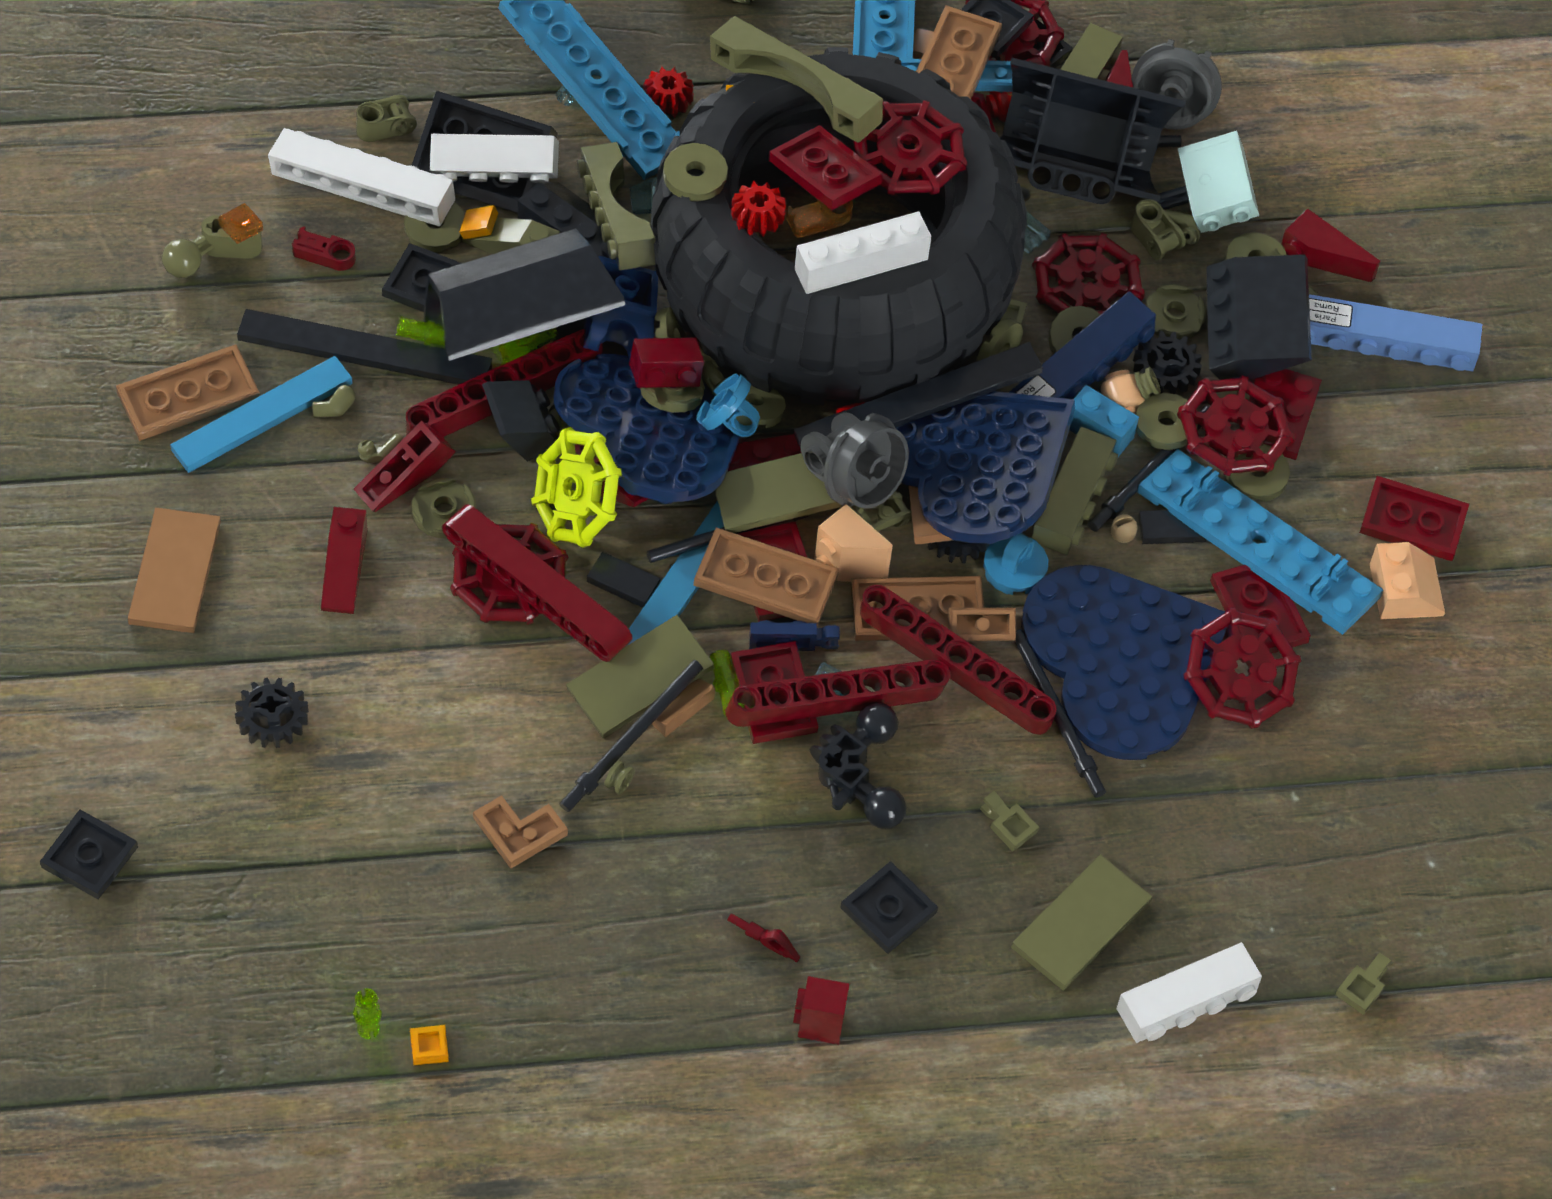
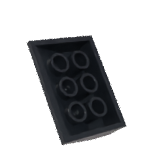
[411,91,558,213]
[1206,255,1312,380]

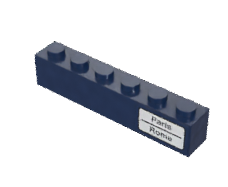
[1009,291,1156,399]

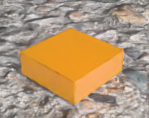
[459,205,498,239]
[410,1025,449,1066]

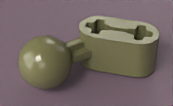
[161,215,262,278]

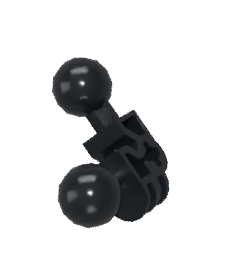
[809,702,907,829]

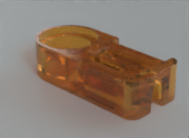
[787,200,853,238]

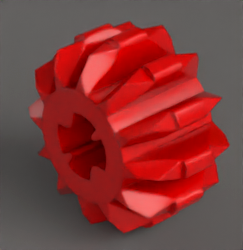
[643,66,694,118]
[731,181,786,237]

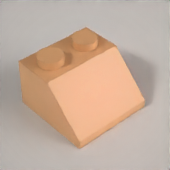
[814,504,893,582]
[1370,542,1445,619]

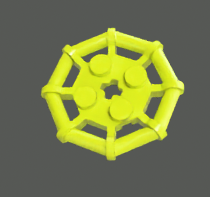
[531,427,622,548]

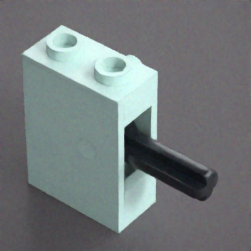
[1157,130,1259,233]

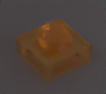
[219,203,263,244]

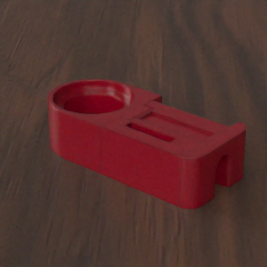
[292,227,356,271]

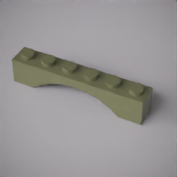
[710,16,883,143]
[577,142,655,270]

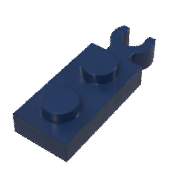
[749,620,840,651]

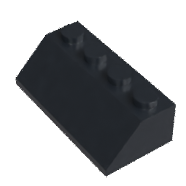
[518,182,615,260]

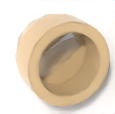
[1111,514,1137,543]

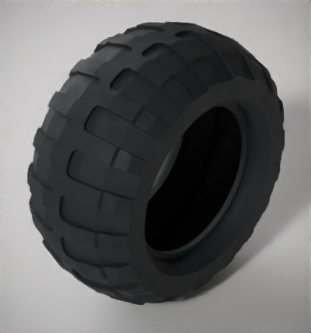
[651,47,1027,406]

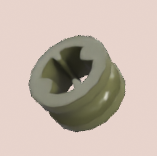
[1134,367,1161,399]
[604,760,635,795]

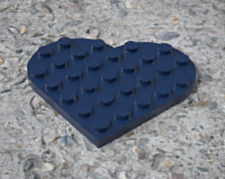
[553,354,754,504]
[896,391,1075,544]
[1021,565,1227,760]

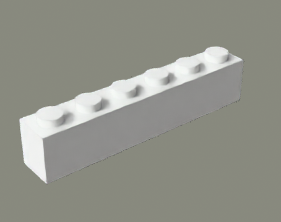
[268,128,455,227]

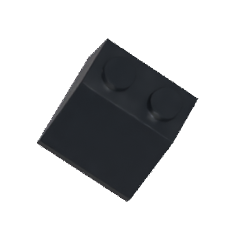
[482,380,560,462]

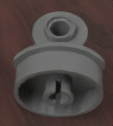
[1132,39,1222,130]
[801,412,909,509]

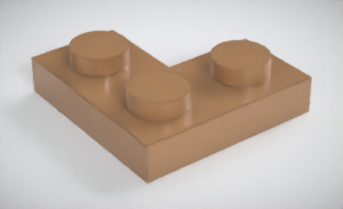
[473,795,568,869]

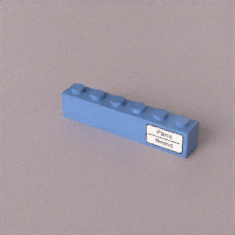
[1309,294,1482,372]

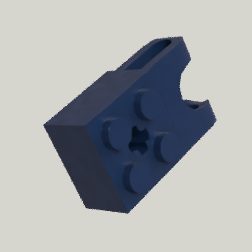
[583,256,658,360]

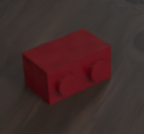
[629,338,704,388]
[793,976,849,1045]

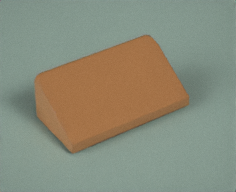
[948,607,1016,641]
[652,679,715,737]

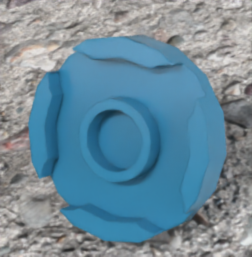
[696,373,760,437]
[984,533,1048,595]

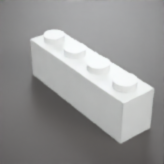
[430,134,559,183]
[795,211,931,294]
[1116,942,1262,1043]

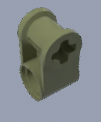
[356,95,417,142]
[1131,199,1186,260]

